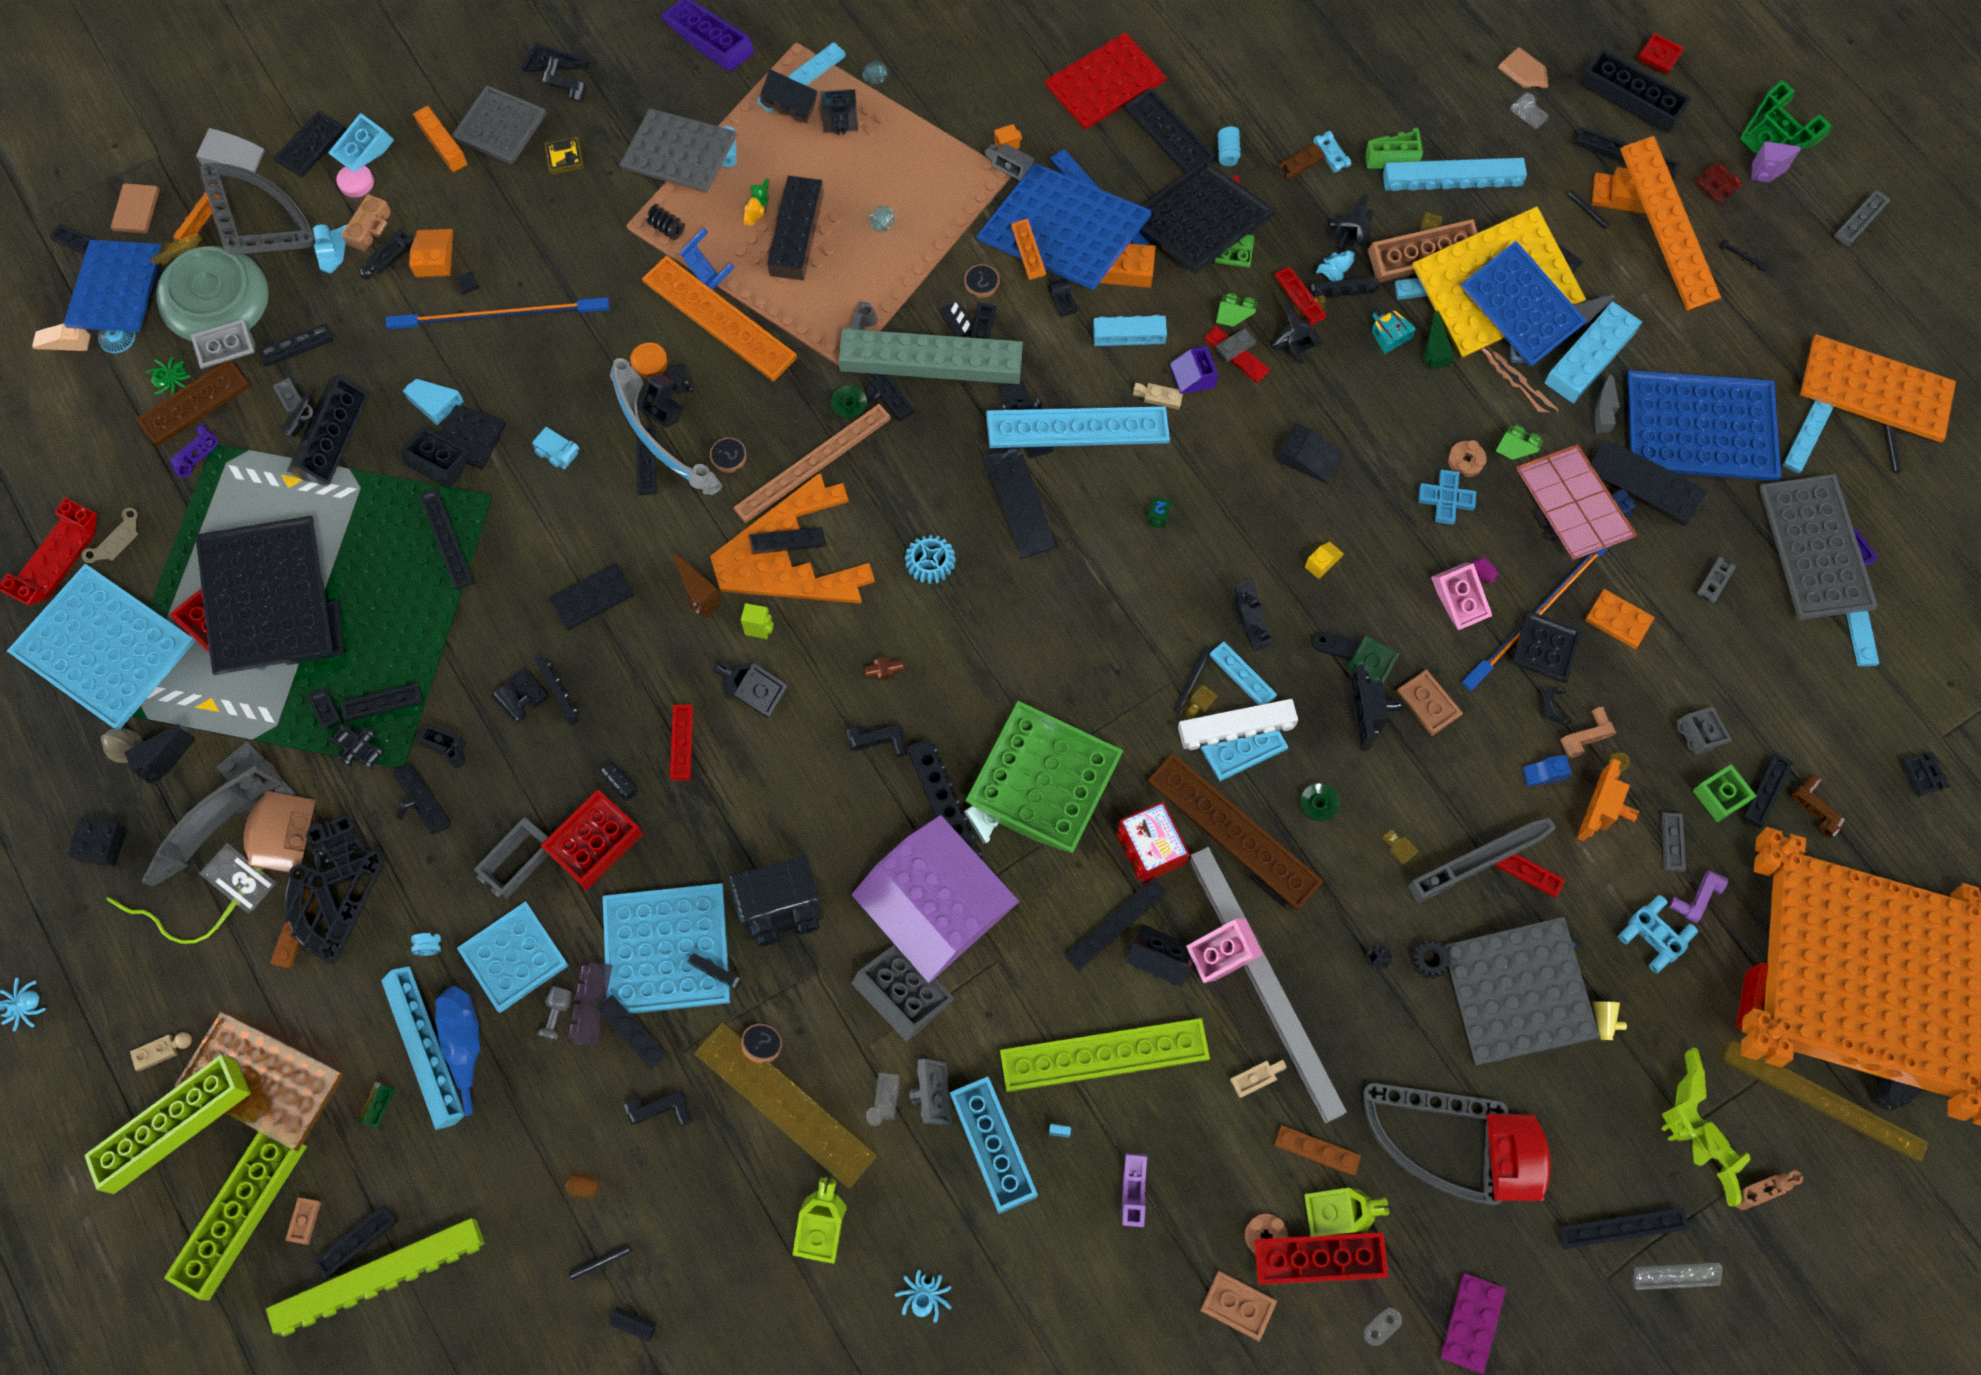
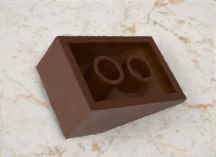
[673,554,721,618]

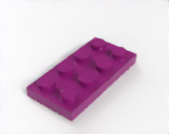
[1440,1273,1506,1374]

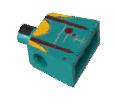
[1372,309,1416,354]

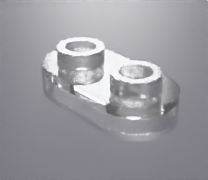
[1363,1308,1402,1346]

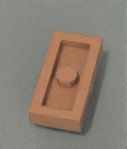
[285,1197,321,1245]

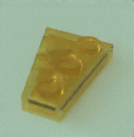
[150,233,202,265]

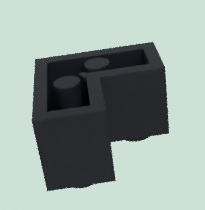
[638,373,684,427]

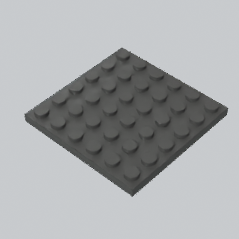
[1445,917,1600,1066]

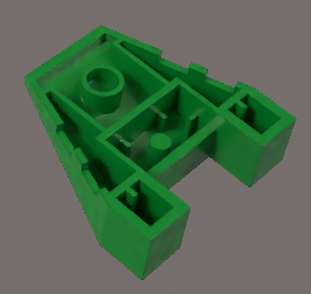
[1740,80,1832,155]

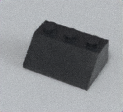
[760,69,818,124]
[401,427,470,488]
[1126,924,1193,987]

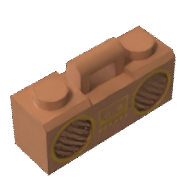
[341,194,391,252]

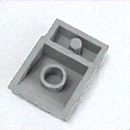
[196,128,265,172]

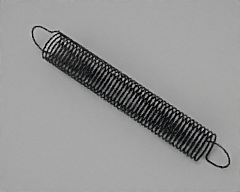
[1245,869,1292,910]

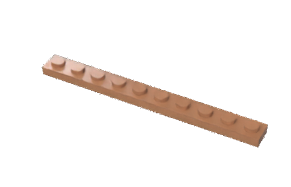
[733,404,891,523]

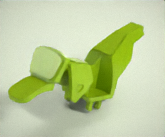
[1662,1048,1751,1207]

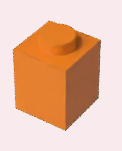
[995,124,1022,149]

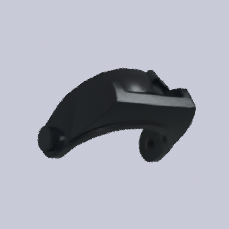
[1541,687,1571,724]

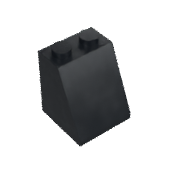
[1871,1076,1924,1111]

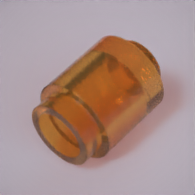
[565,1175,598,1199]

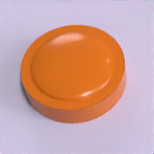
[630,343,668,378]

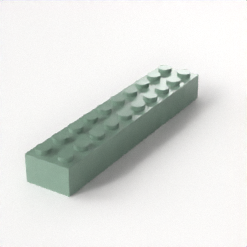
[839,329,1023,384]

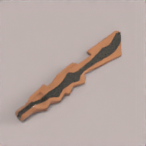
[1481,346,1558,413]

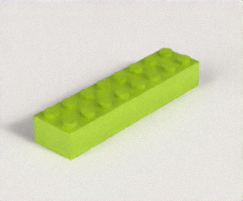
[84,1055,251,1194]
[164,1123,307,1301]

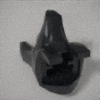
[1330,195,1373,252]
[1270,302,1322,364]

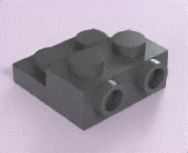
[1677,707,1732,755]

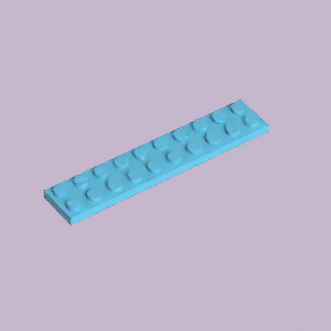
[986,407,1170,448]

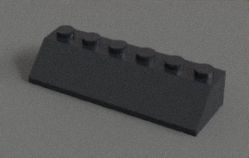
[287,375,370,486]

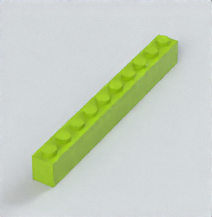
[266,1218,485,1336]

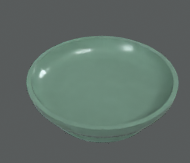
[156,246,269,341]

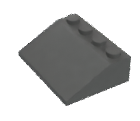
[851,944,954,1042]

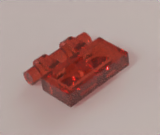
[1695,162,1743,203]

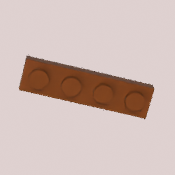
[270,889,317,969]
[1274,1125,1361,1177]

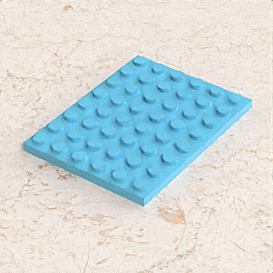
[7,564,196,729]

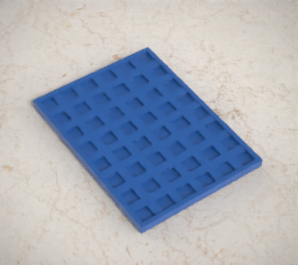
[977,163,1151,290]

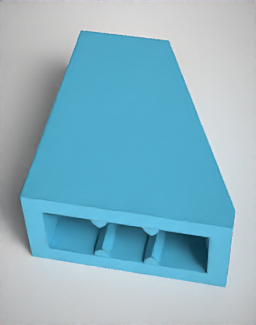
[403,379,464,425]

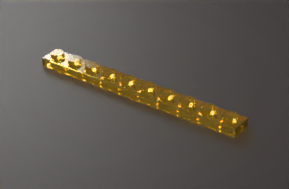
[1722,1041,1929,1162]

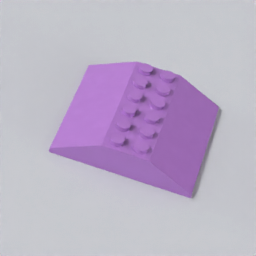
[852,815,1019,983]

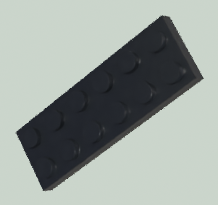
[1125,88,1216,174]

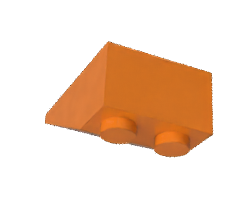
[409,229,453,277]

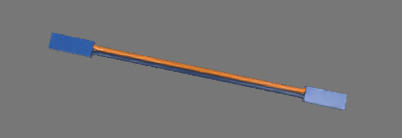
[386,297,609,330]
[1461,547,1609,691]

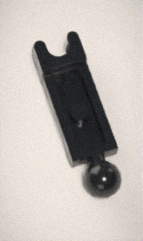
[359,229,414,280]

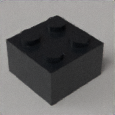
[67,817,127,867]

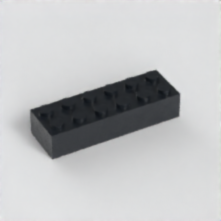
[1580,48,1692,133]
[767,175,824,281]

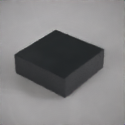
[456,271,479,295]

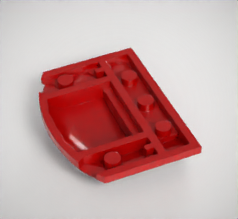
[1487,1114,1551,1201]

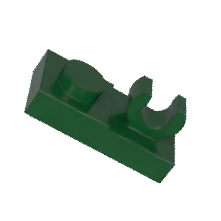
[357,1082,395,1129]

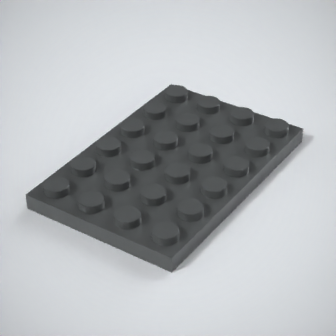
[619,108,737,193]

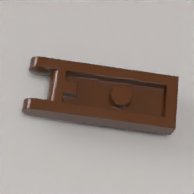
[1277,143,1325,180]

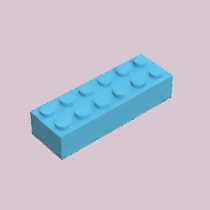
[1545,301,1642,404]
[950,1077,1038,1214]

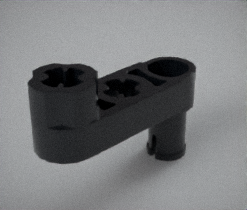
[541,57,587,102]
[846,725,907,757]
[624,1091,692,1126]

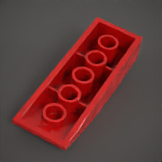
[1254,1233,1388,1285]

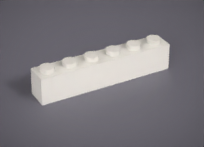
[1178,699,1298,750]

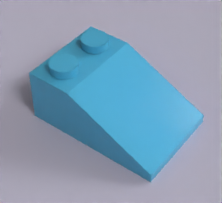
[329,113,394,172]

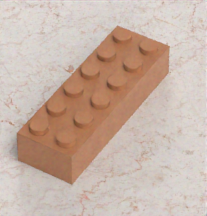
[1368,219,1478,283]

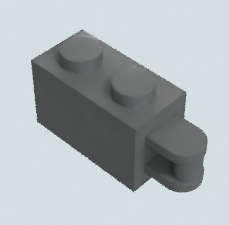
[985,143,1034,181]

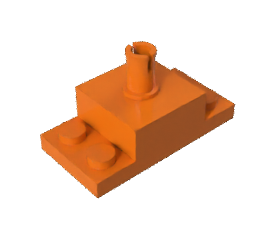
[1592,167,1646,214]
[1577,759,1639,841]

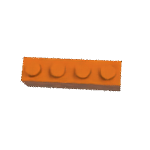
[413,106,468,173]

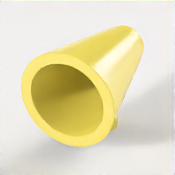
[1592,1002,1627,1040]

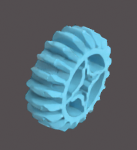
[905,534,956,584]

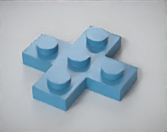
[1418,470,1477,525]

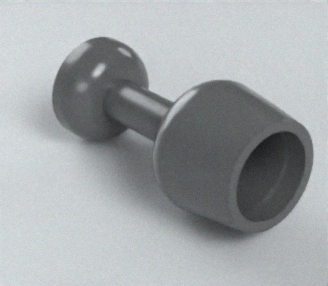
[537,987,572,1040]

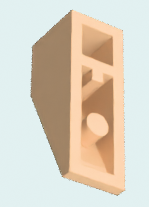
[32,324,90,351]

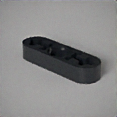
[687,953,742,990]

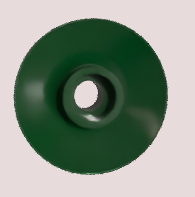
[831,385,867,418]
[1300,783,1340,822]

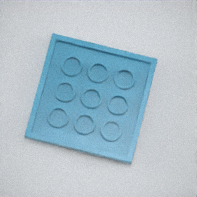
[457,901,569,1013]

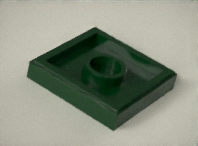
[1347,635,1400,683]

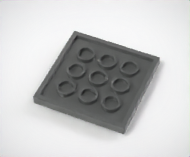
[452,85,547,165]

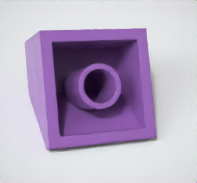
[1751,142,1800,182]

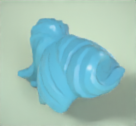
[1316,251,1355,281]

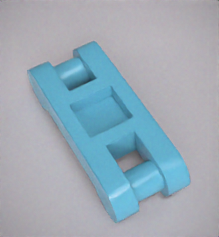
[1313,131,1351,172]

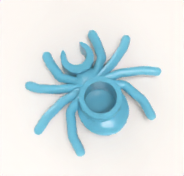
[0,978,46,1031]
[895,1270,952,1323]

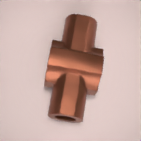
[864,656,904,681]

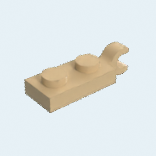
[1133,383,1183,410]
[1230,1060,1287,1098]

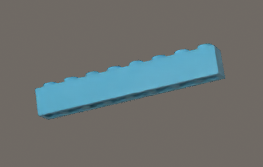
[1383,158,1527,191]
[382,967,465,1130]

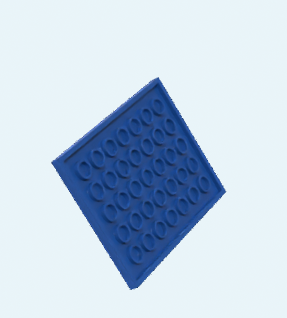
[1627,370,1781,481]

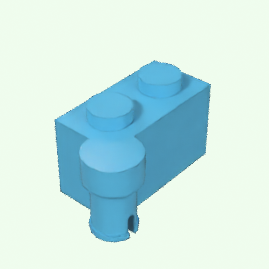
[532,427,579,470]

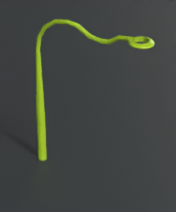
[106,867,264,944]

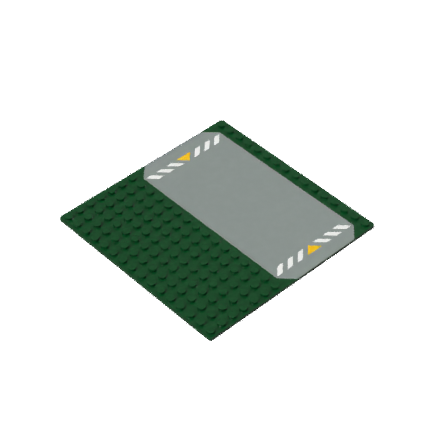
[131,444,492,769]

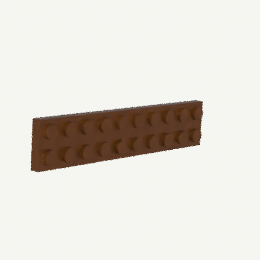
[1147,753,1324,912]

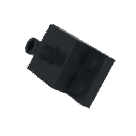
[1350,665,1403,751]

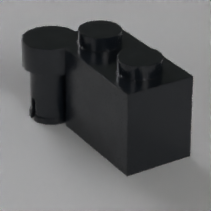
[417,723,466,768]

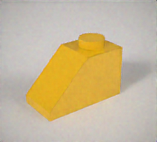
[1305,542,1344,579]

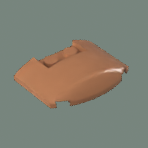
[244,791,315,874]

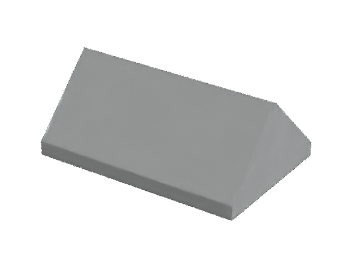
[190,319,255,369]

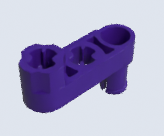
[170,424,218,477]

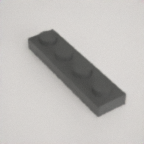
[1834,190,1891,247]

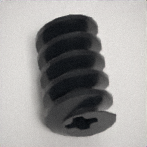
[646,204,685,240]

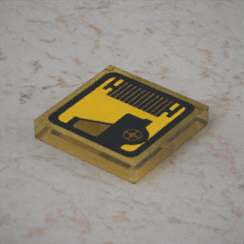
[544,137,584,175]

